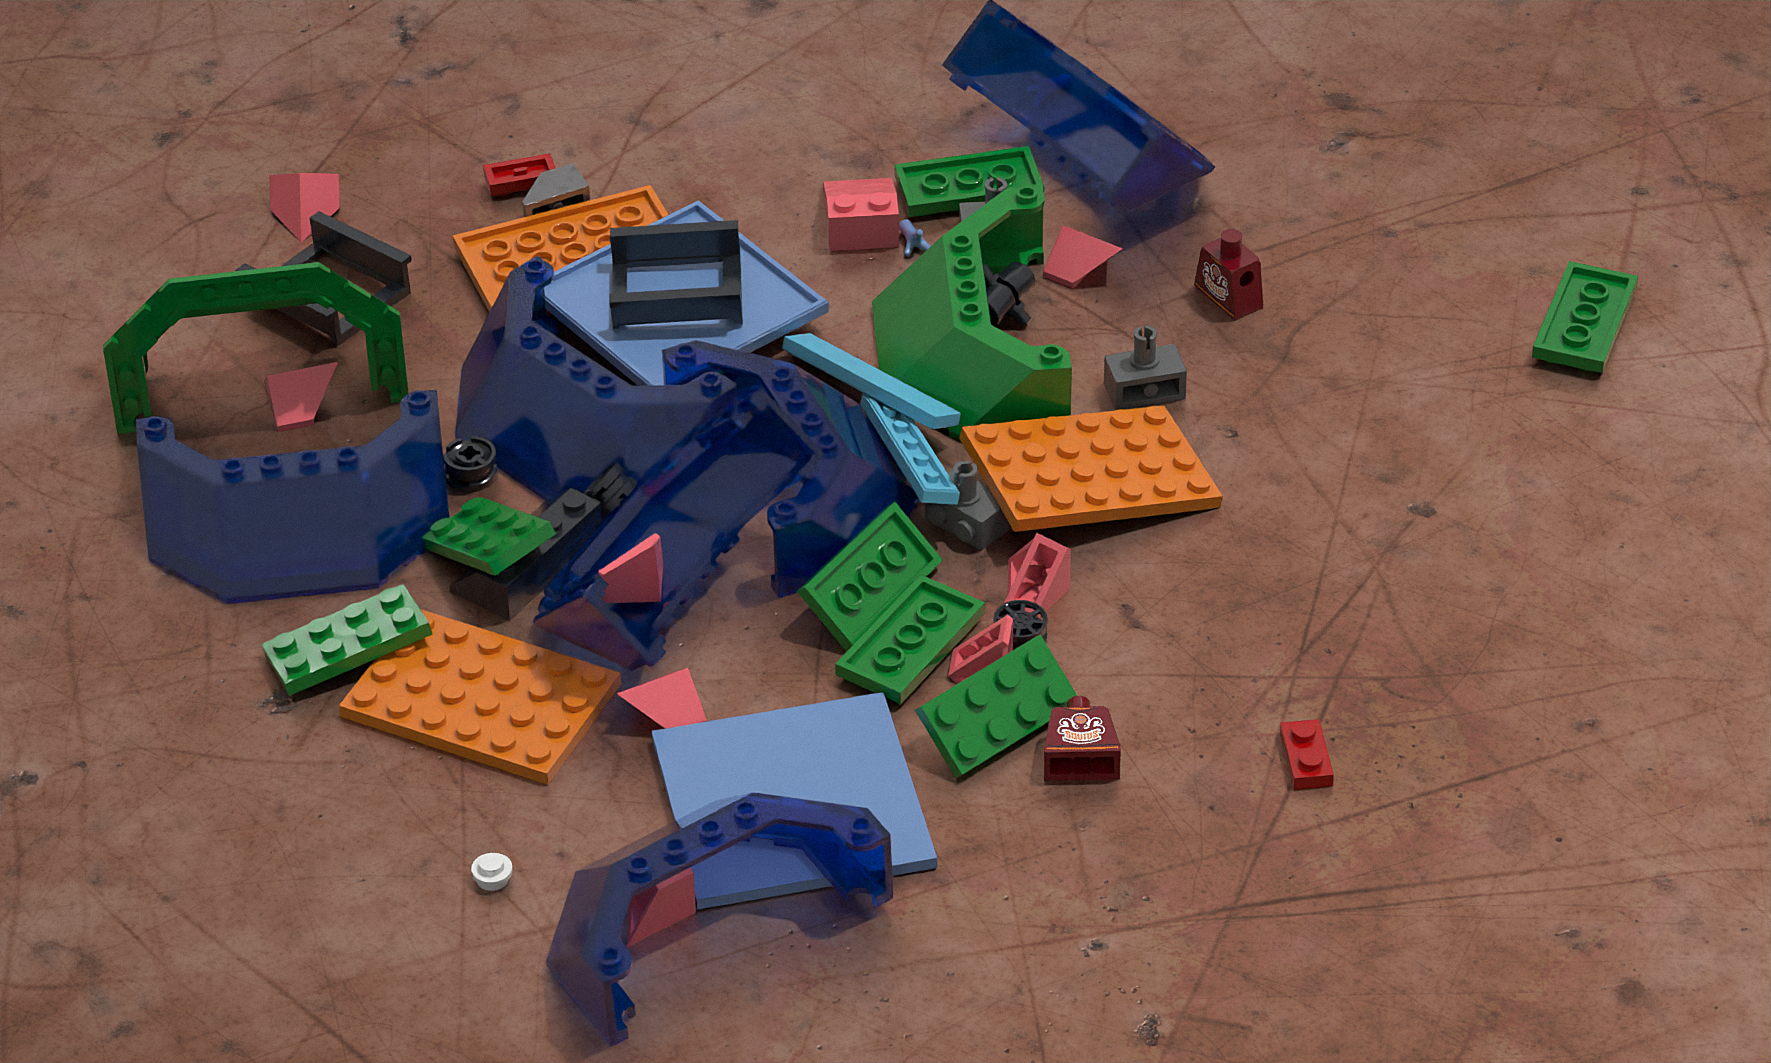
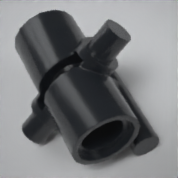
[983,262,1036,327]

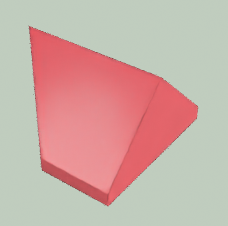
[269,173,340,243]
[1043,225,1123,289]
[264,362,338,432]
[598,533,663,603]
[1004,533,1071,618]
[948,614,1013,683]
[617,668,707,729]
[626,865,696,948]

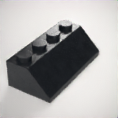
[450,488,603,621]

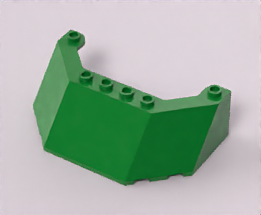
[872,186,1072,442]
[103,262,409,434]

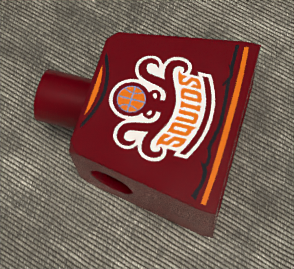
[1194,229,1264,321]
[1044,696,1121,781]

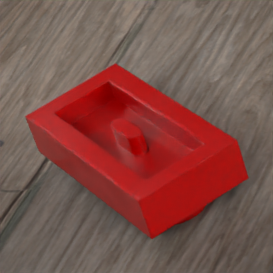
[483,153,555,196]
[1280,719,1334,790]

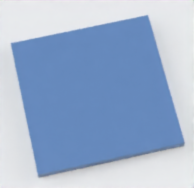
[528,200,829,401]
[651,692,937,910]

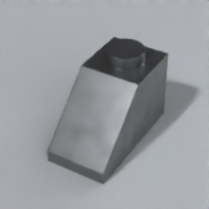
[522,163,590,217]

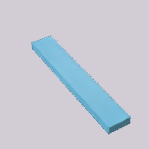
[782,333,961,430]
[860,393,960,505]

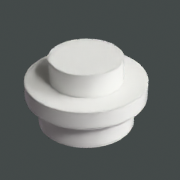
[471,853,513,891]

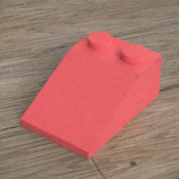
[823,178,899,251]

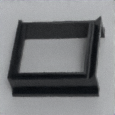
[235,211,412,347]
[609,220,743,329]

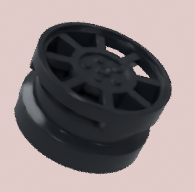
[443,436,498,492]
[583,462,637,520]
[993,600,1048,650]

